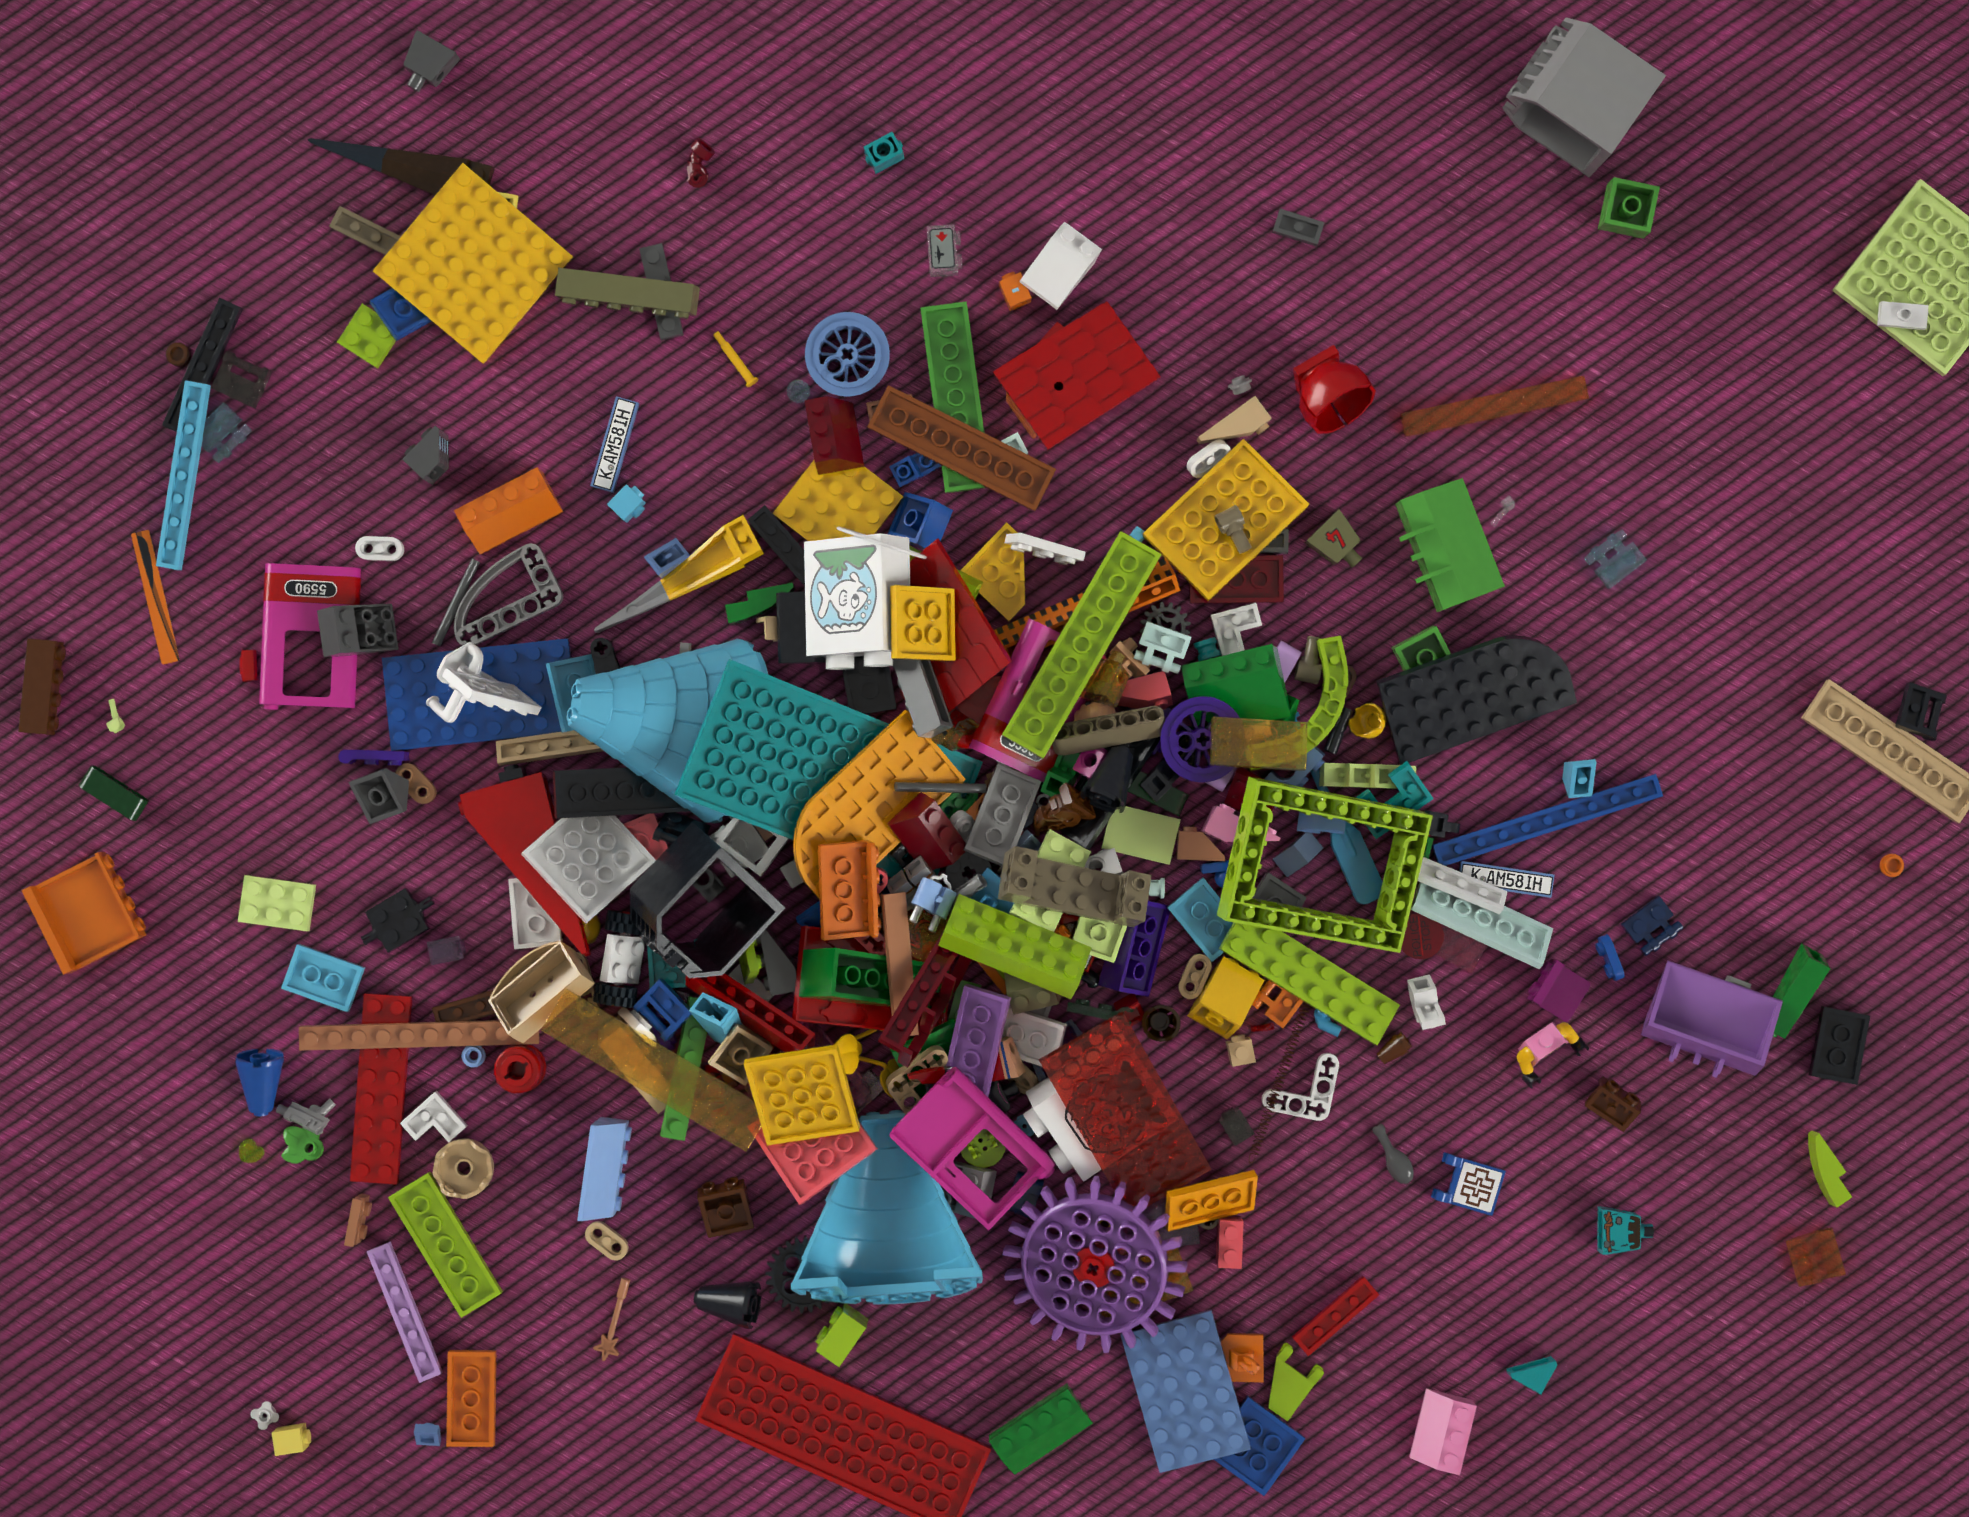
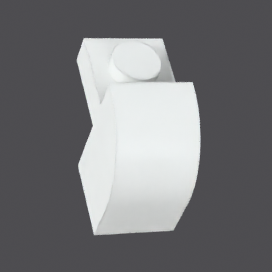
[1407,974,1446,1030]

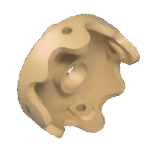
[433,1138,494,1199]

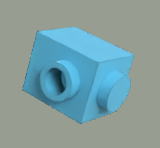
[607,484,646,523]

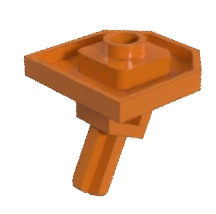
[1220,1333,1264,1383]

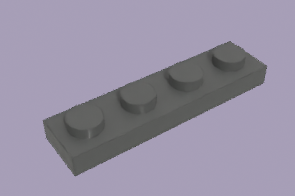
[639,243,684,341]

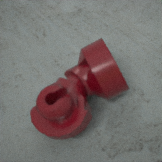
[686,138,715,188]

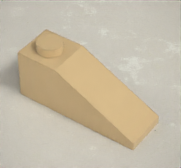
[1197,396,1272,444]

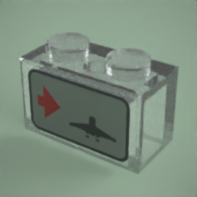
[927,224,962,277]

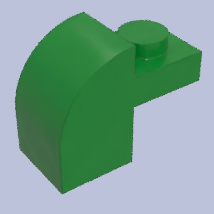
[1040,752,1081,797]

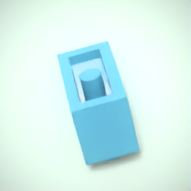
[1562,759,1597,798]

